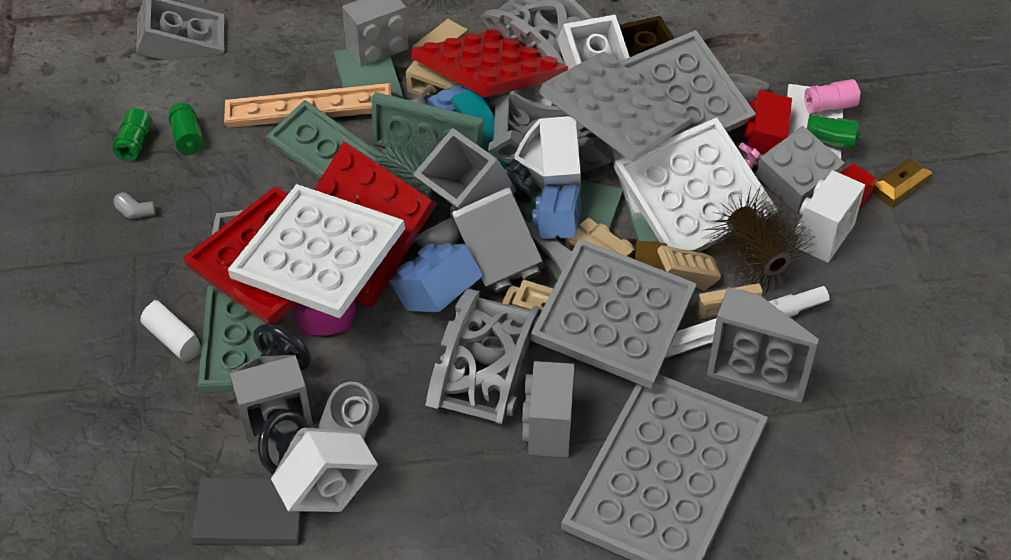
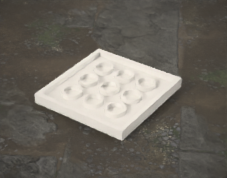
[614,117,778,252]
[228,184,405,318]

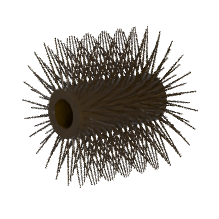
[701,184,817,296]

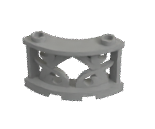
[480,0,593,65]
[489,91,611,173]
[425,289,540,424]

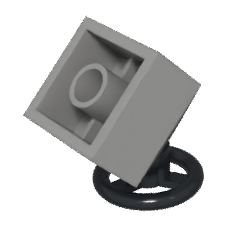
[230,324,313,443]

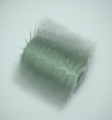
[367,118,447,224]

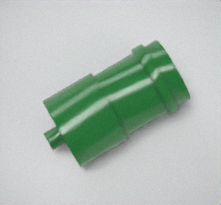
[168,103,204,155]
[112,108,153,161]
[806,114,862,150]

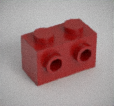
[743,90,792,154]

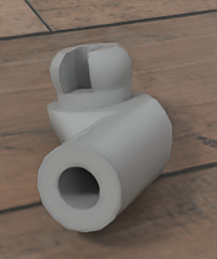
[113,192,156,219]

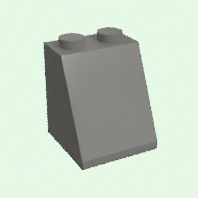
[413,128,516,209]
[452,187,545,293]

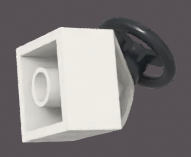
[500,116,581,203]
[258,410,378,512]

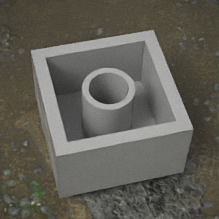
[342,0,409,67]
[756,126,845,214]
[522,361,574,458]

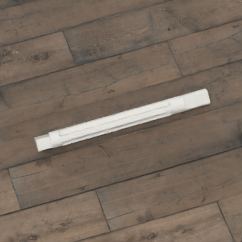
[665,286,830,358]

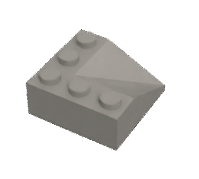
[707,287,819,403]

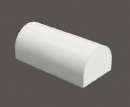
[141,300,201,362]

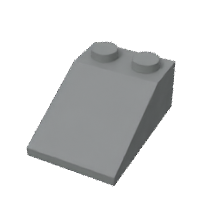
[136,0,224,60]

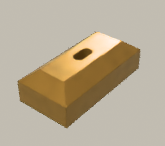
[872,157,933,208]

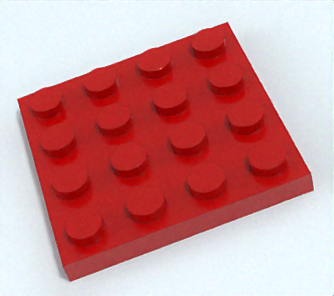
[411,29,568,97]
[314,141,437,308]
[183,186,298,324]

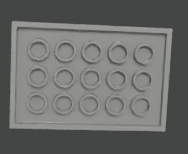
[561,374,768,560]

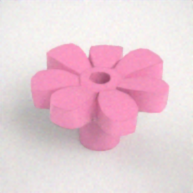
[738,143,763,170]

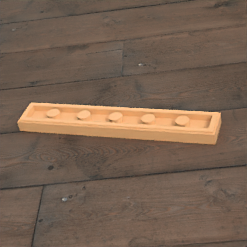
[224,83,392,128]

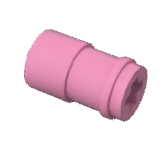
[804,79,861,114]

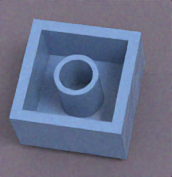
[388,243,483,312]

